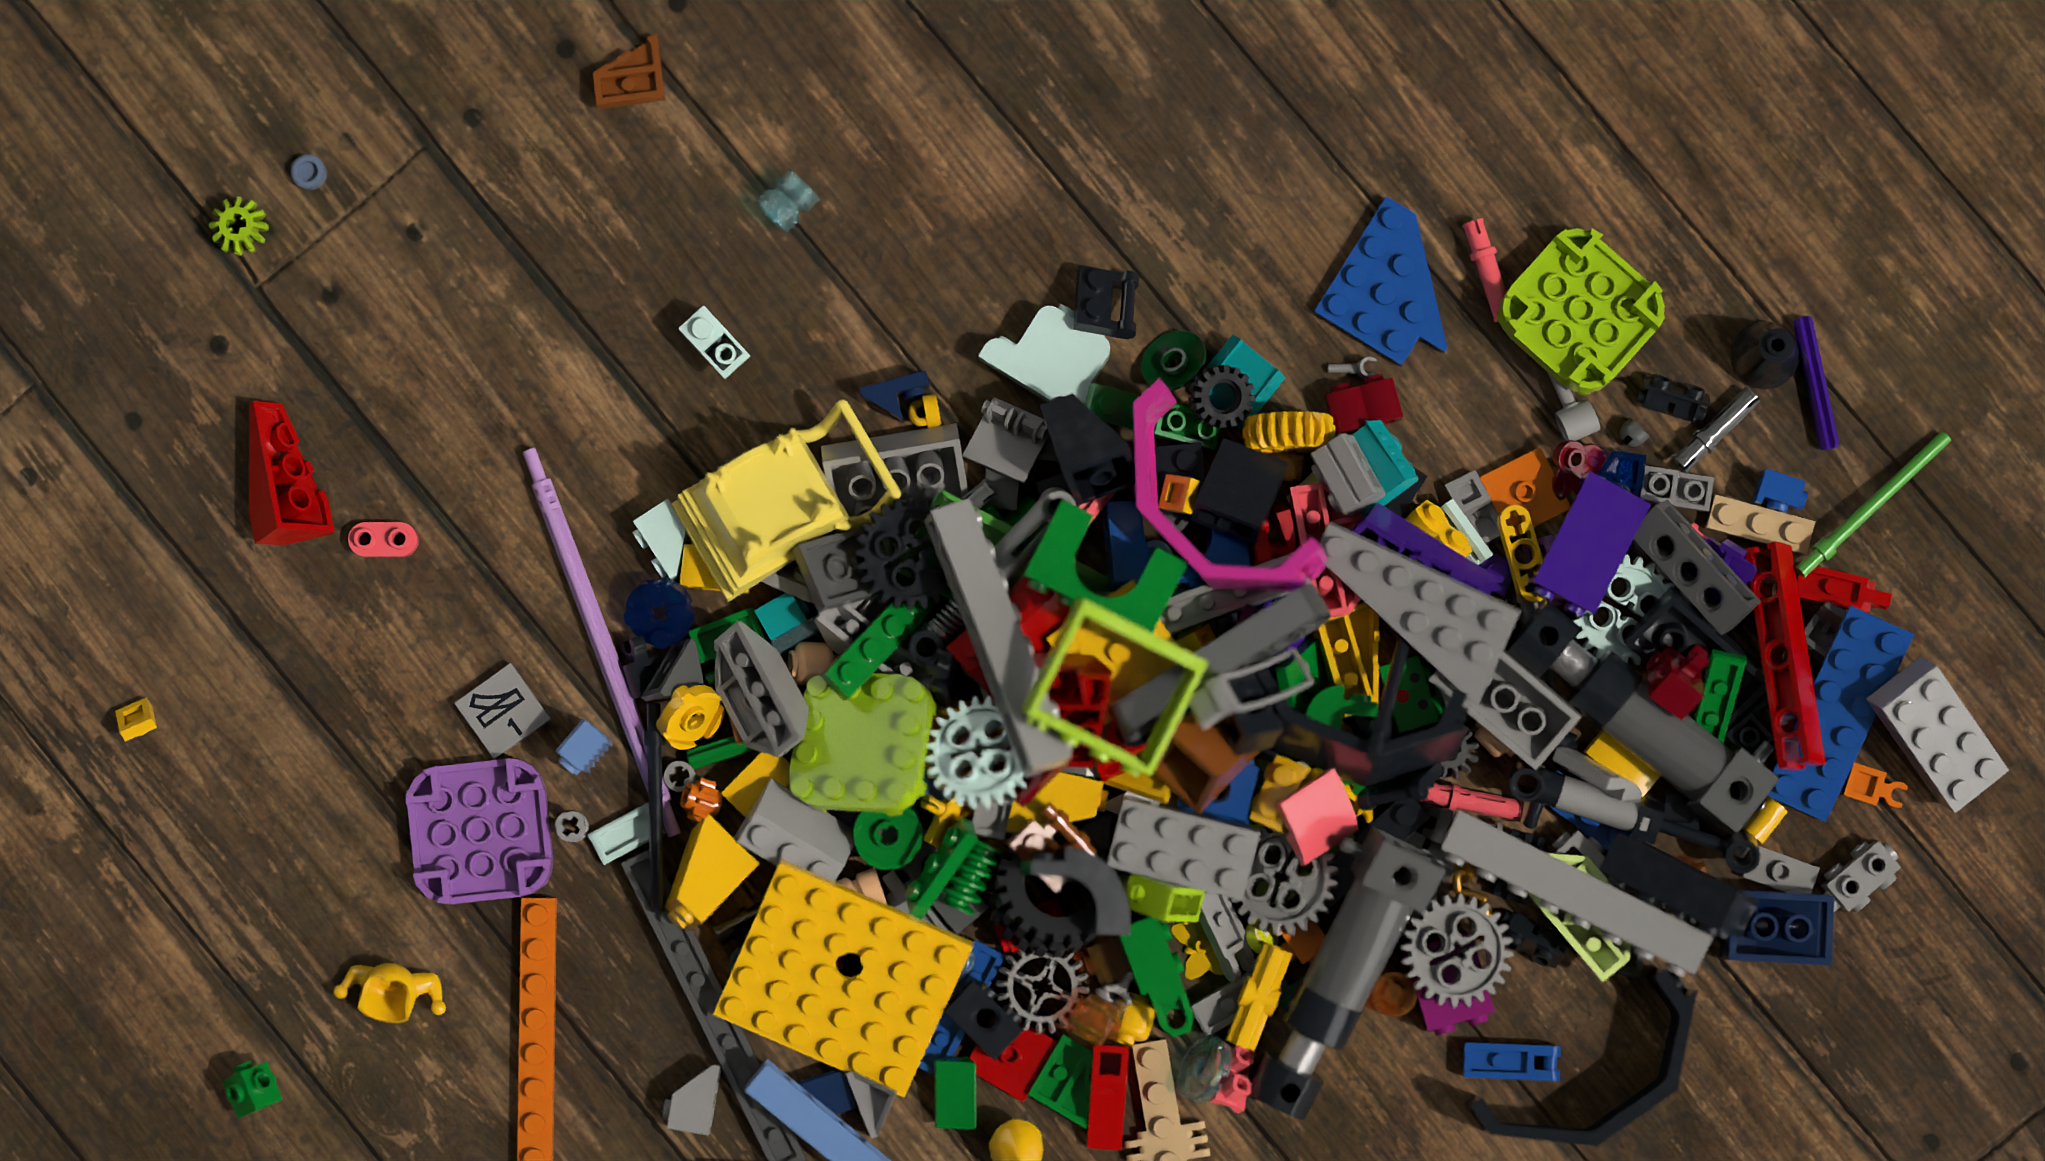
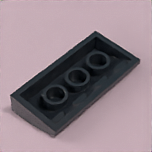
[1624,586,1767,727]

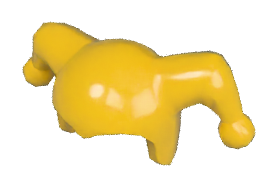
[334,963,446,1023]

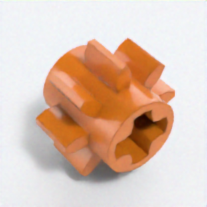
[680,777,723,822]

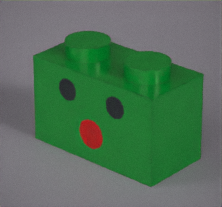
[1379,655,1442,735]

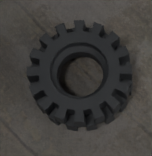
[1188,365,1255,428]

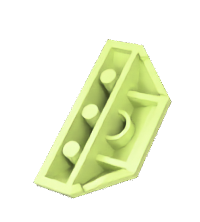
[1528,853,1631,982]

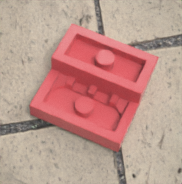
[1274,768,1358,865]

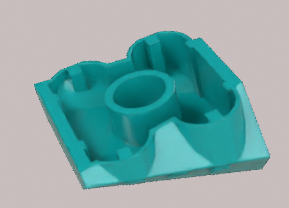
[1188,334,1286,433]
[1353,420,1418,517]

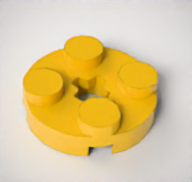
[656,685,725,750]

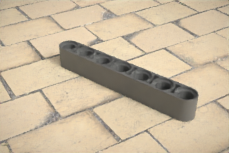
[1108,584,1331,742]

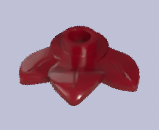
[1552,440,1607,501]

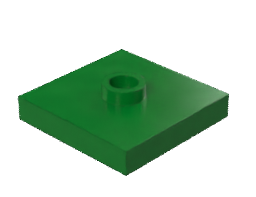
[1275,639,1329,716]

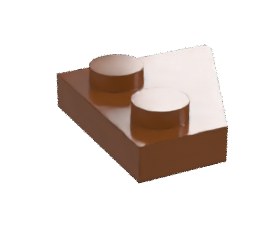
[593,34,666,109]

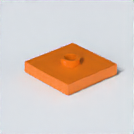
[1480,447,1571,539]

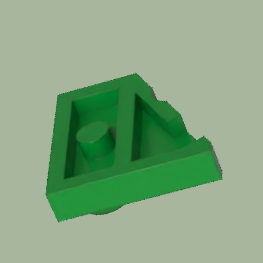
[1028,1034,1093,1129]

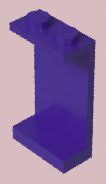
[1527,471,1651,618]

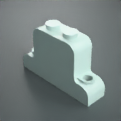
[978,304,1110,404]

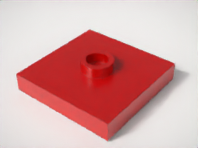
[969,1014,1058,1102]

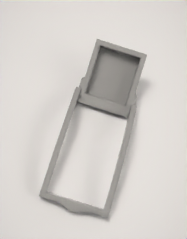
[1188,648,1314,729]

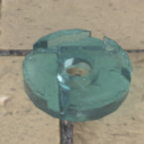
[1177,1035,1232,1104]

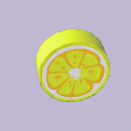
[1246,921,1278,954]

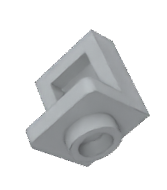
[972,793,1014,841]
[1551,830,1605,868]

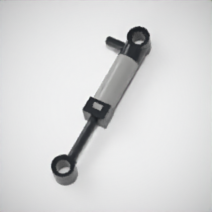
[1509,760,1760,874]

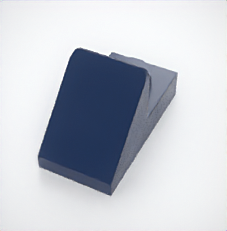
[859,371,930,423]

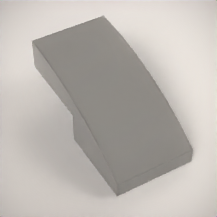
[1445,470,1501,546]

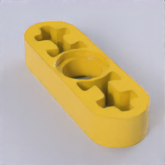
[1497,505,1544,604]

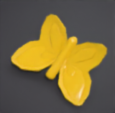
[1171,922,1224,980]

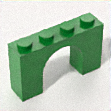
[1024,499,1188,634]

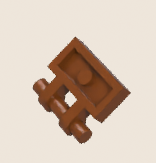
[1006,802,1097,893]

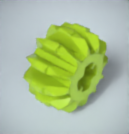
[209,197,269,256]

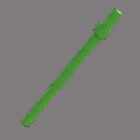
[1795,431,1951,578]

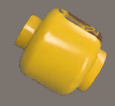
[1106,992,1156,1046]

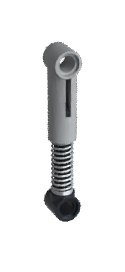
[906,487,1076,665]

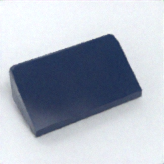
[797,1069,857,1115]

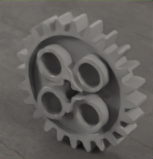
[1231,827,1341,936]
[1399,894,1514,1008]

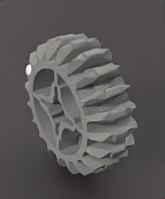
[995,945,1089,1034]

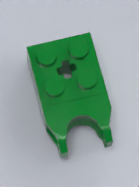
[1118,917,1194,1037]

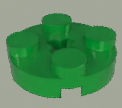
[853,807,923,870]

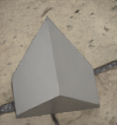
[846,1071,897,1139]

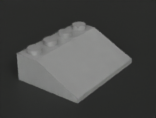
[821,423,968,547]

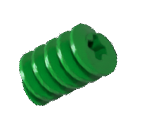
[941,840,1003,916]

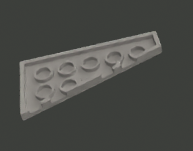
[1320,522,1521,706]

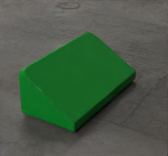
[934,1056,976,1130]

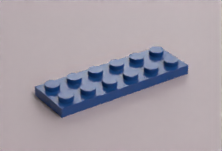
[1767,604,1914,822]

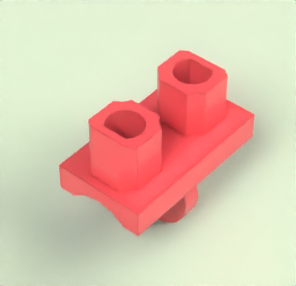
[1206,1043,1254,1114]

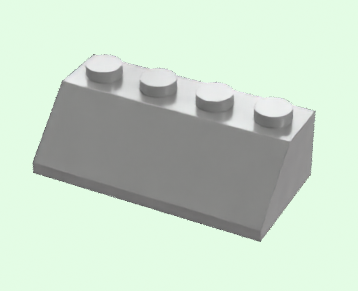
[1429,649,1581,770]

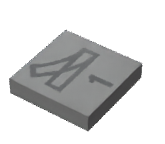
[455,663,552,760]

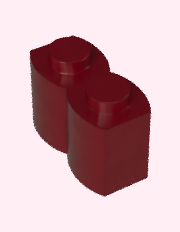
[1324,374,1403,437]

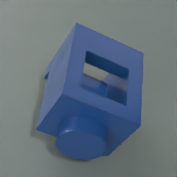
[1751,468,1808,513]

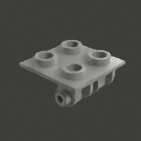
[962,397,1050,484]

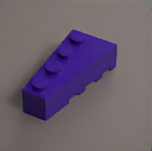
[1350,503,1499,595]

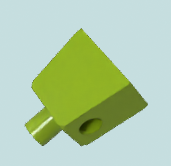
[1119,873,1205,922]

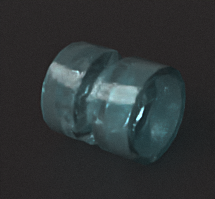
[755,168,820,234]

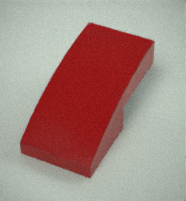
[1270,503,1296,558]

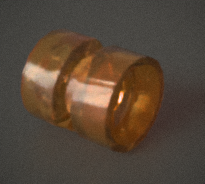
[1369,972,1417,1017]

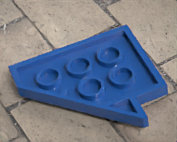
[1314,196,1447,367]

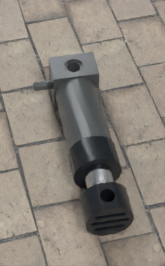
[1506,600,1779,836]
[1250,826,1446,1119]

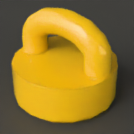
[908,393,941,428]

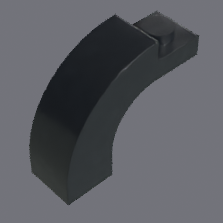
[1020,847,1130,935]

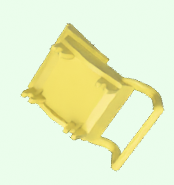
[672,399,901,603]

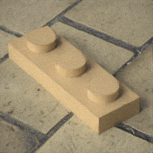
[1705,494,1815,556]

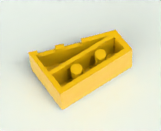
[1312,603,1380,719]

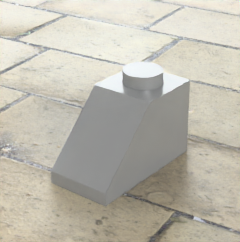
[662,1064,722,1135]

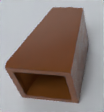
[1153,710,1261,815]

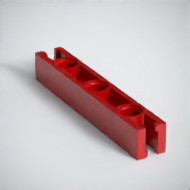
[1745,541,1826,771]

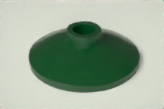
[1141,330,1206,391]

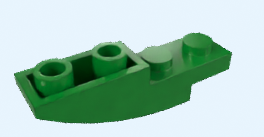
[1085,384,1221,450]

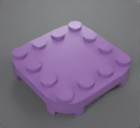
[405,758,553,904]

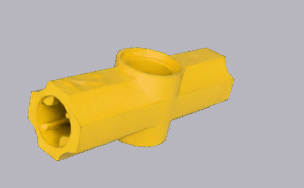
[1226,942,1292,1051]

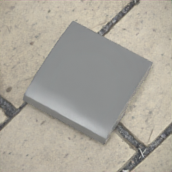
[1552,747,1642,801]

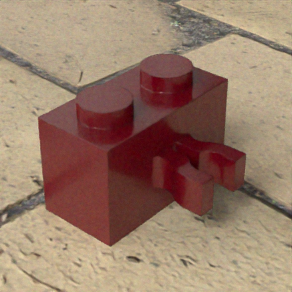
[1646,644,1709,721]

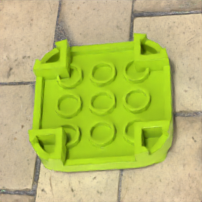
[1497,228,1665,396]
[789,673,938,817]

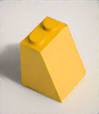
[1006,772,1109,834]
[665,815,759,931]

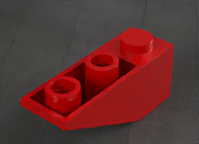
[1087,1044,1129,1150]

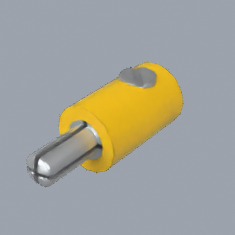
[1734,796,1788,858]

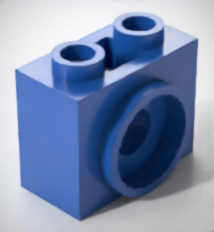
[1177,760,1261,825]

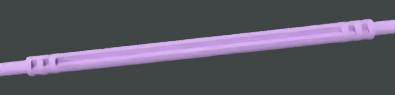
[523,448,681,838]

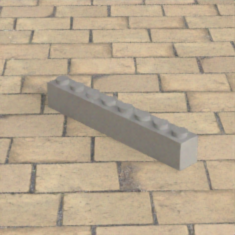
[924,499,1072,778]
[1440,810,1713,977]

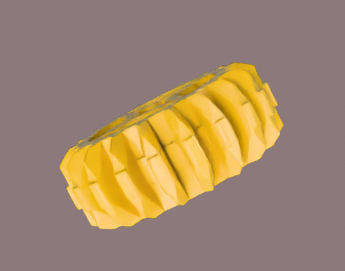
[1242,411,1336,454]

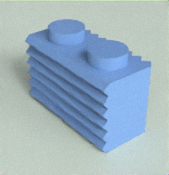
[556,719,613,775]

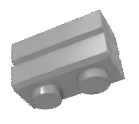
[1310,433,1386,516]

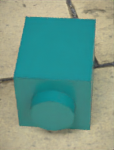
[754,593,810,642]

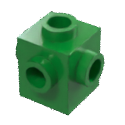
[222,1061,283,1119]

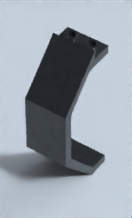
[1236,603,1469,787]
[1465,968,1697,1146]

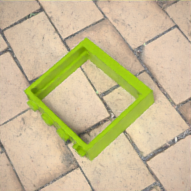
[1020,597,1208,777]

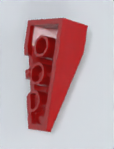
[249,401,335,546]

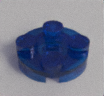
[624,578,695,649]

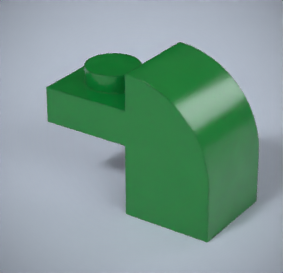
[1306,685,1378,730]

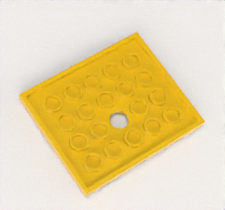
[713,859,974,1097]

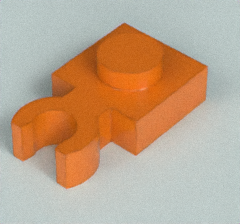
[1841,762,1908,808]

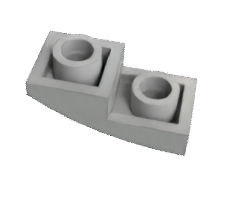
[1640,466,1714,513]

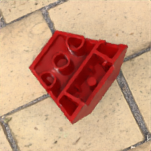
[982,653,1113,768]

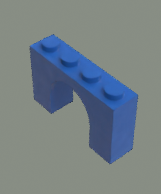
[1102,501,1250,591]

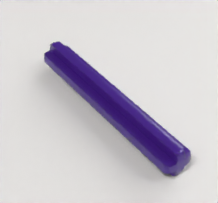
[1793,316,1839,450]

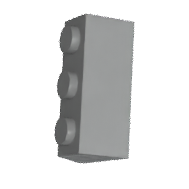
[734,778,855,882]

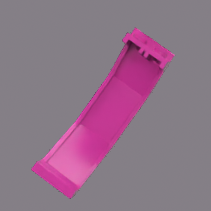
[1133,379,1328,592]

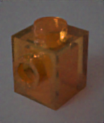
[1083,935,1133,987]

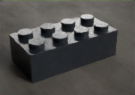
[1600,833,1759,939]

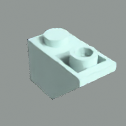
[678,305,751,379]
[632,499,688,581]

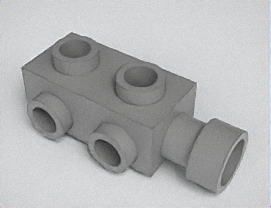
[1821,840,1901,913]

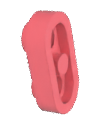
[348,522,419,558]

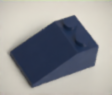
[1719,891,1835,965]

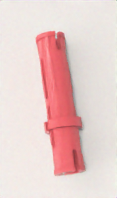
[1462,218,1506,323]
[1418,783,1524,822]

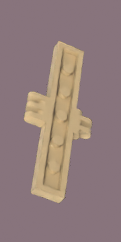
[1124,1039,1210,1161]

